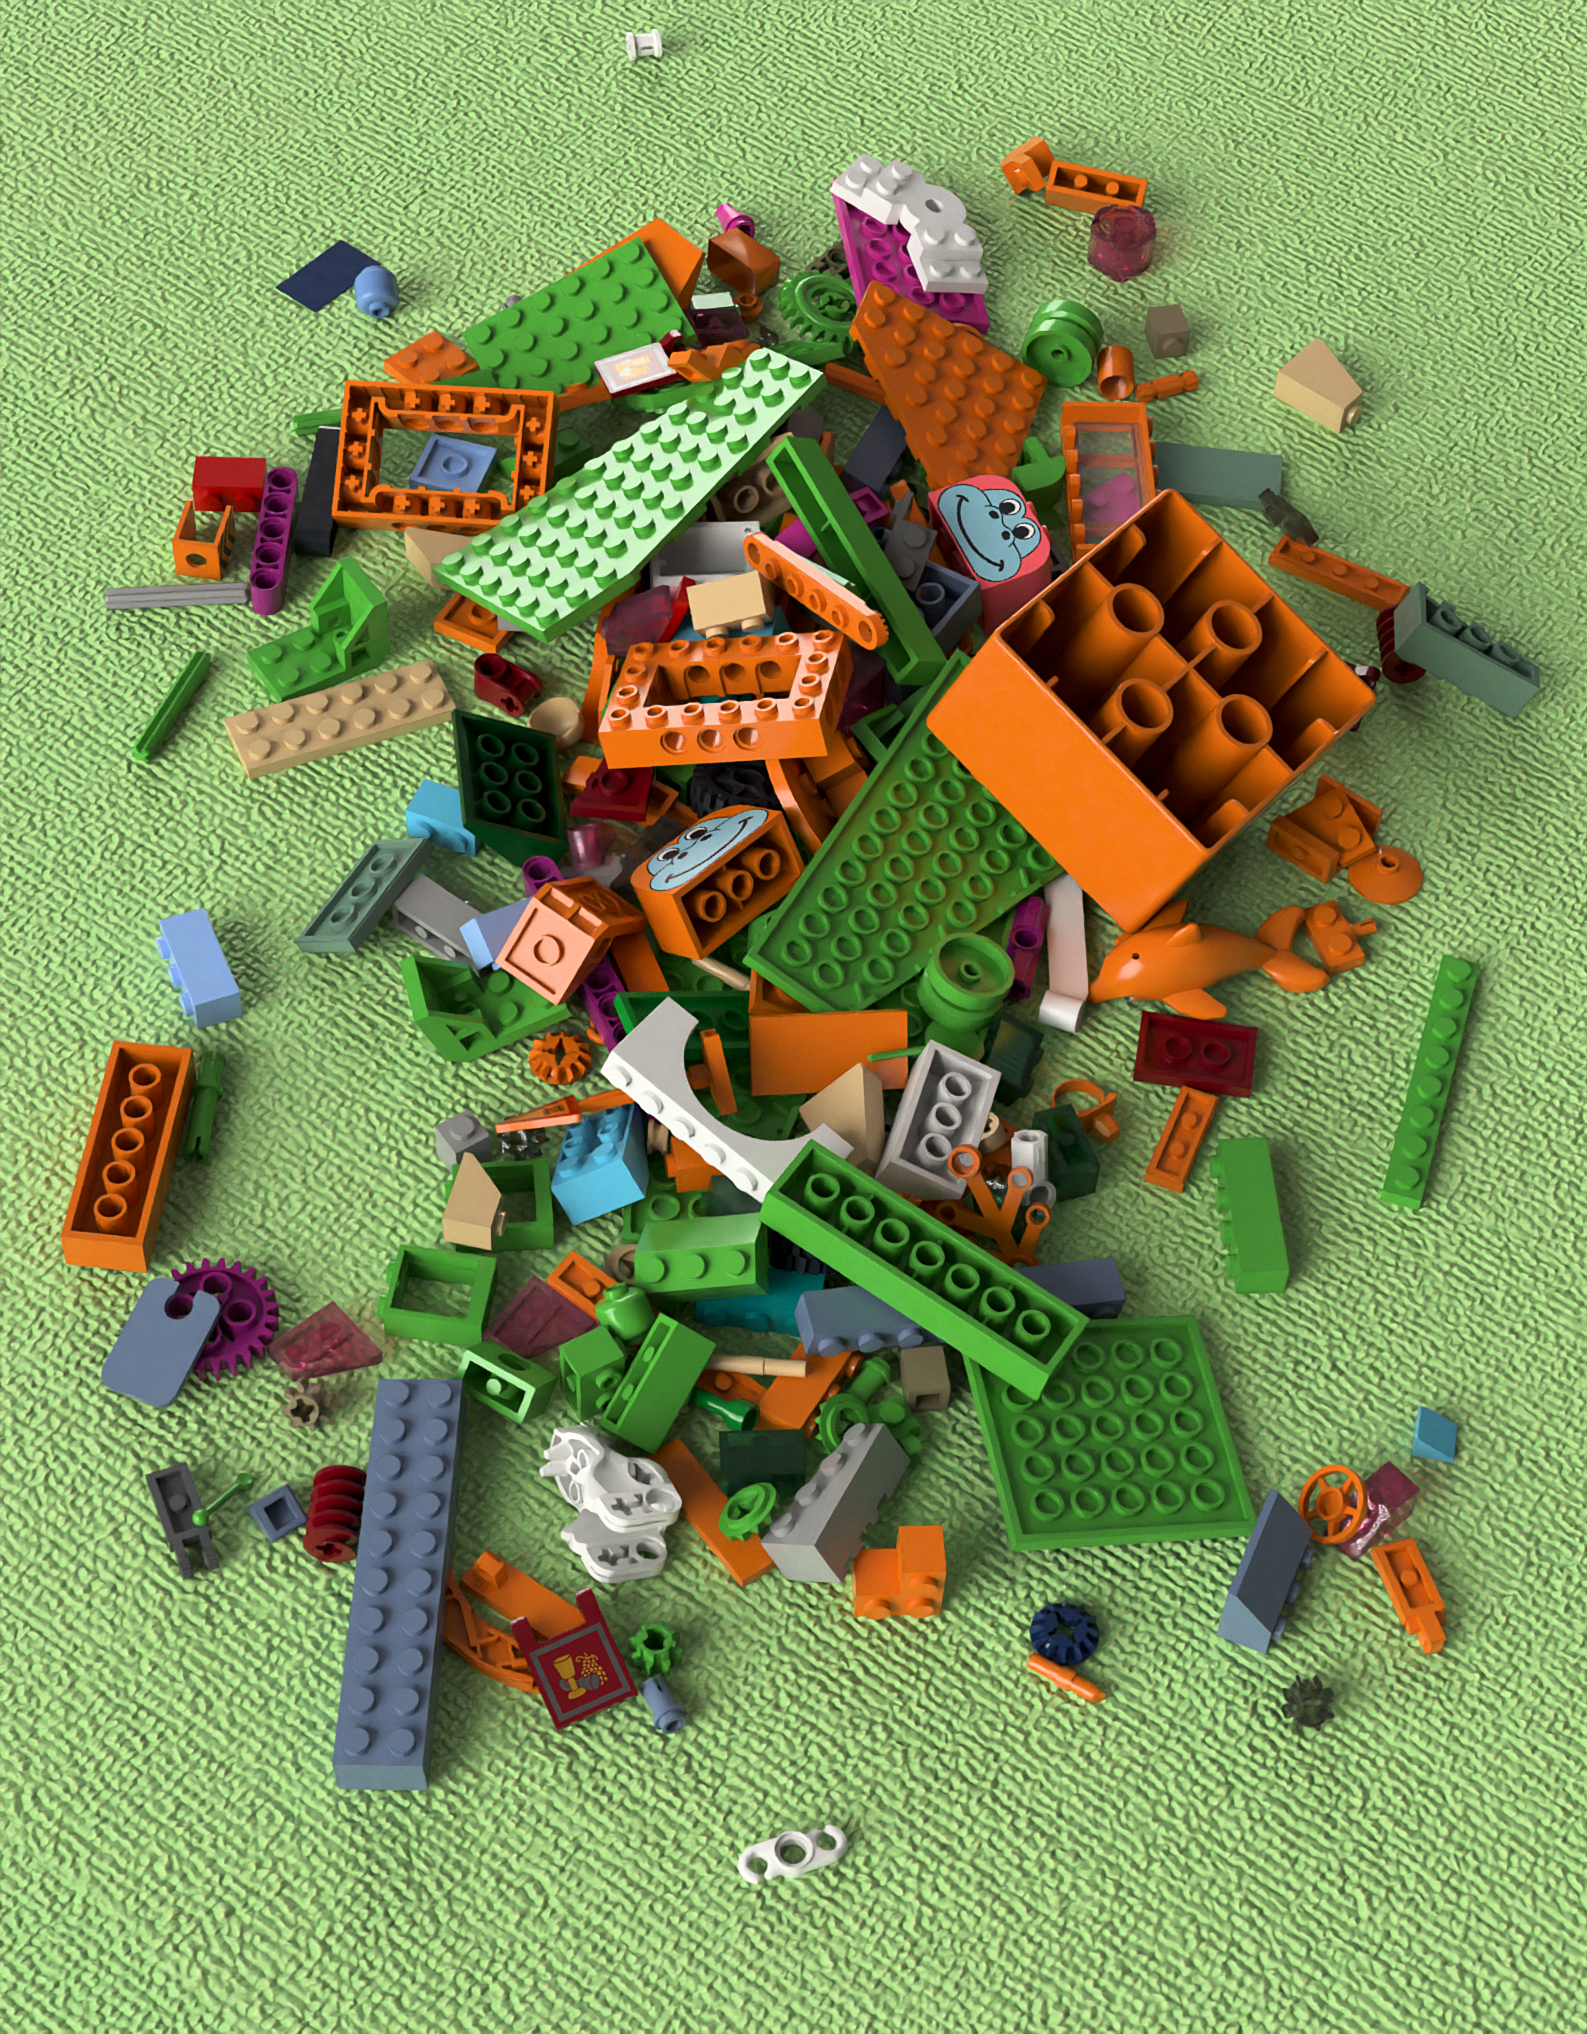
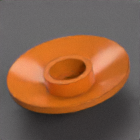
[1348,845,1423,905]

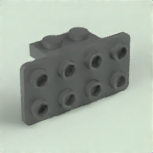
[880,490,938,598]

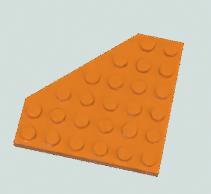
[848,279,1049,491]

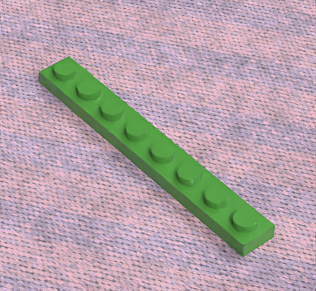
[1380,955,1480,1210]

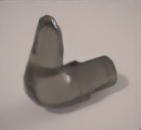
[749,326,779,348]

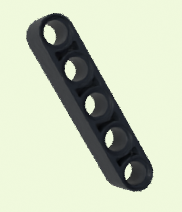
[294,425,340,558]

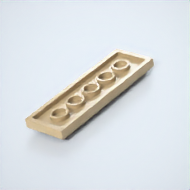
[224,659,457,780]

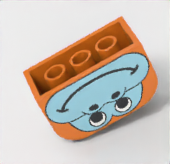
[630,805,806,961]

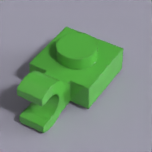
[867,1395,922,1469]

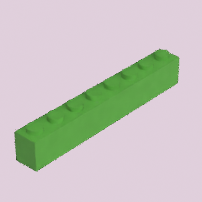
[765,436,948,686]

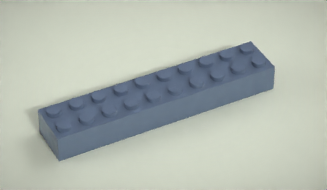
[332,1379,468,1791]

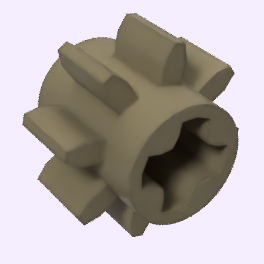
[281,1376,336,1432]

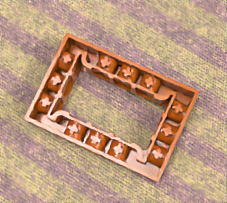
[331,380,560,536]
[598,630,854,769]

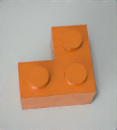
[803,730,872,820]
[851,1525,947,1620]

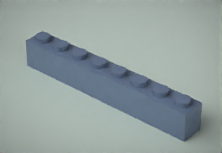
[794,1257,1127,1357]

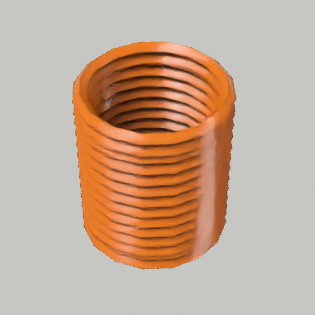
[1096,345,1135,400]

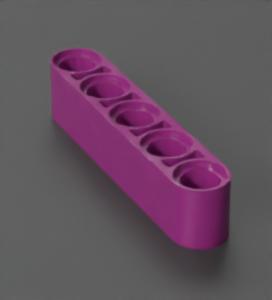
[249,467,300,616]

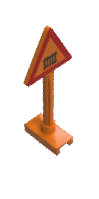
[495,1028,738,1133]

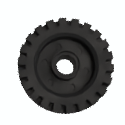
[690,760,792,827]

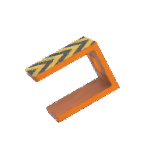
[172,500,236,581]

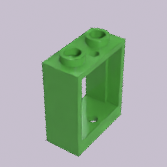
[444,1159,554,1253]
[377,1244,498,1347]

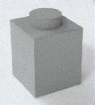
[435,1109,491,1174]

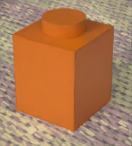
[664,1137,726,1193]

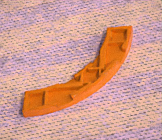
[443,1565,540,1694]

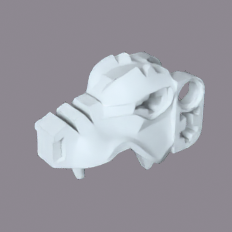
[540,1421,682,1583]

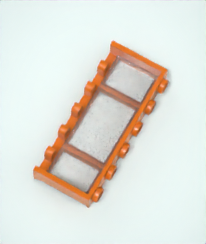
[1060,401,1161,566]

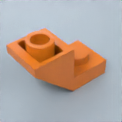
[667,343,748,383]

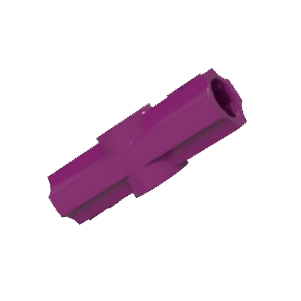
[1005,896,1050,1002]

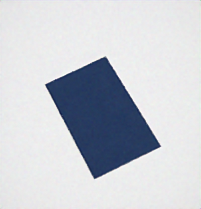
[275,240,381,312]

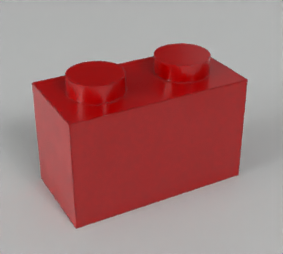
[192,456,268,513]

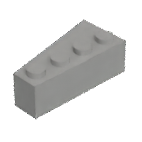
[760,1423,911,1583]

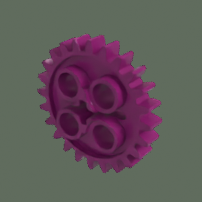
[166,1258,280,1381]

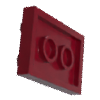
[1133,1010,1258,1098]

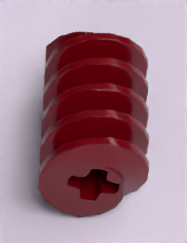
[1376,604,1427,684]
[303,1465,367,1563]

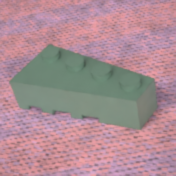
[1394,581,1540,718]

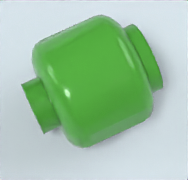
[595,1282,656,1348]

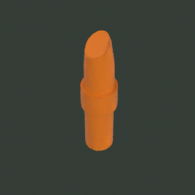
[1026,1651,1107,1703]

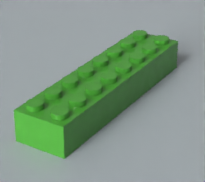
[758,1139,1090,1401]

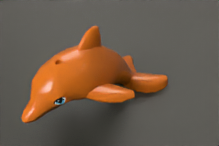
[1086,898,1331,1020]

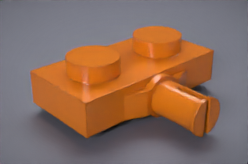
[1301,900,1377,976]

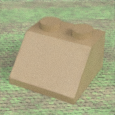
[686,570,775,640]

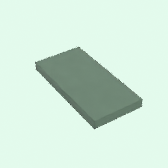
[1152,441,1282,512]
[295,838,435,953]

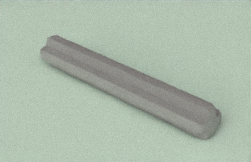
[104,582,248,610]

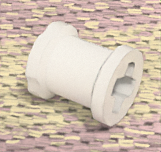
[625,29,662,61]

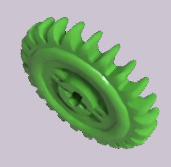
[779,270,863,354]

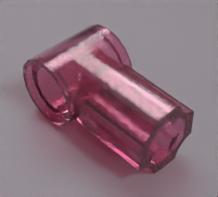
[567,819,616,868]

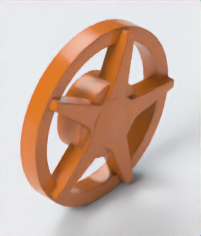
[1298,1465,1368,1545]

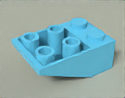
[551,1102,649,1226]

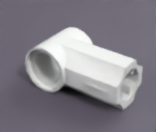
[1004,1129,1056,1215]

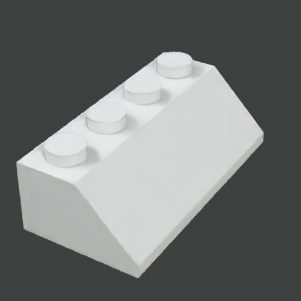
[874,1040,1002,1201]

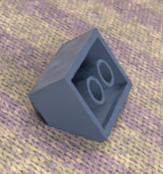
[1217,1489,1316,1654]

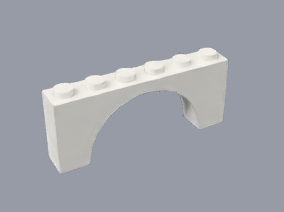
[601,996,855,1205]

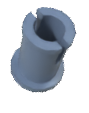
[639,1675,687,1734]

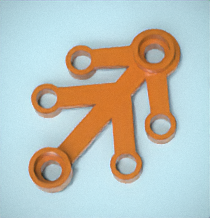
[935,1144,1052,1268]

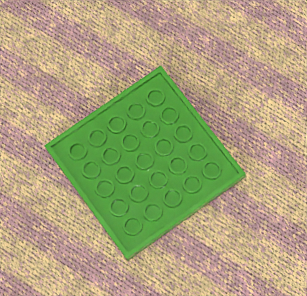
[961,1315,1257,1552]

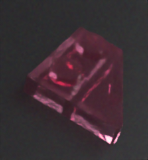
[481,1275,597,1360]
[267,1301,383,1382]

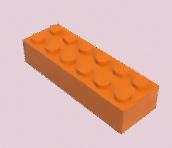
[60,1040,196,1273]

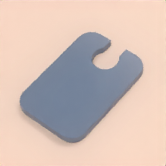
[101,1277,222,1408]

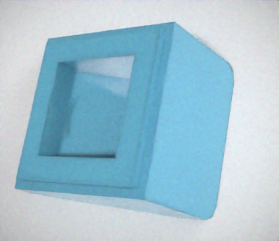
[1411,1406,1458,1463]

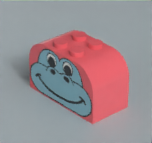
[927,475,1053,637]

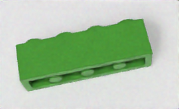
[1209,1137,1290,1294]

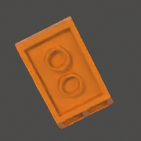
[495,876,648,1006]

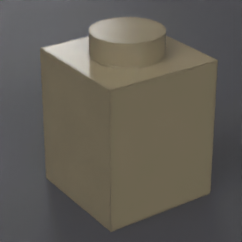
[1144,304,1191,359]
[899,1345,950,1413]

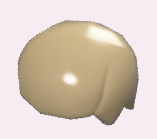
[527,696,586,754]

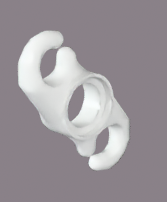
[738,1824,848,1885]

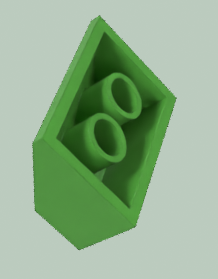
[634,1212,769,1305]

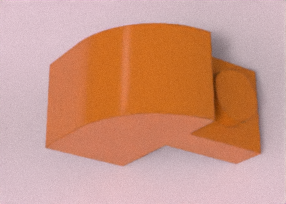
[1000,136,1055,195]

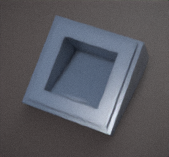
[246,1484,308,1543]

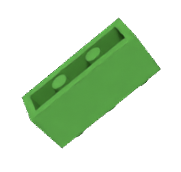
[598,1312,717,1456]

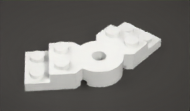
[830,153,989,294]

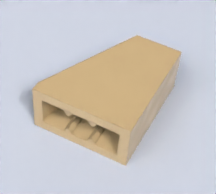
[1273,337,1363,434]
[798,1062,885,1179]

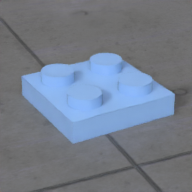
[409,433,498,493]

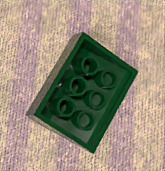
[451,709,569,868]

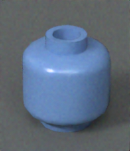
[354,266,400,318]

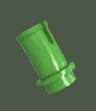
[844,1357,892,1407]

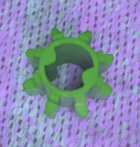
[629,1621,683,1678]

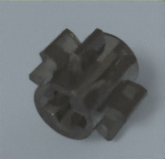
[497,1112,550,1161]
[1280,1675,1336,1732]

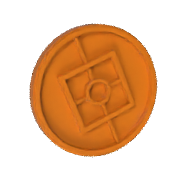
[765,758,838,856]

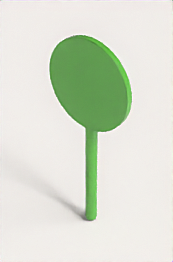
[867,1020,984,1062]

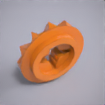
[529,1030,591,1085]

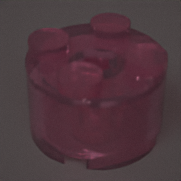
[1087,204,1156,282]

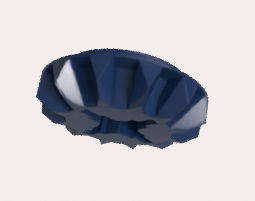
[1030,1599,1100,1665]

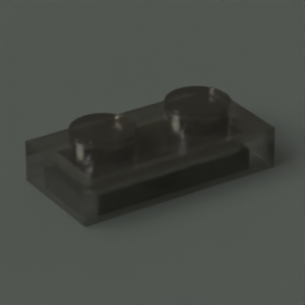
[1258,488,1320,547]

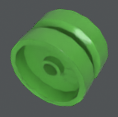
[1021,300,1104,388]
[917,932,1015,1032]

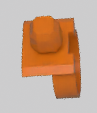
[1050,1079,1121,1143]

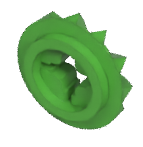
[814,1393,872,1454]
[718,1482,781,1542]

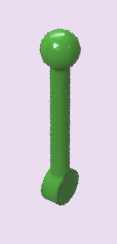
[192,1473,253,1526]

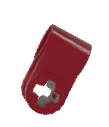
[474,653,544,717]

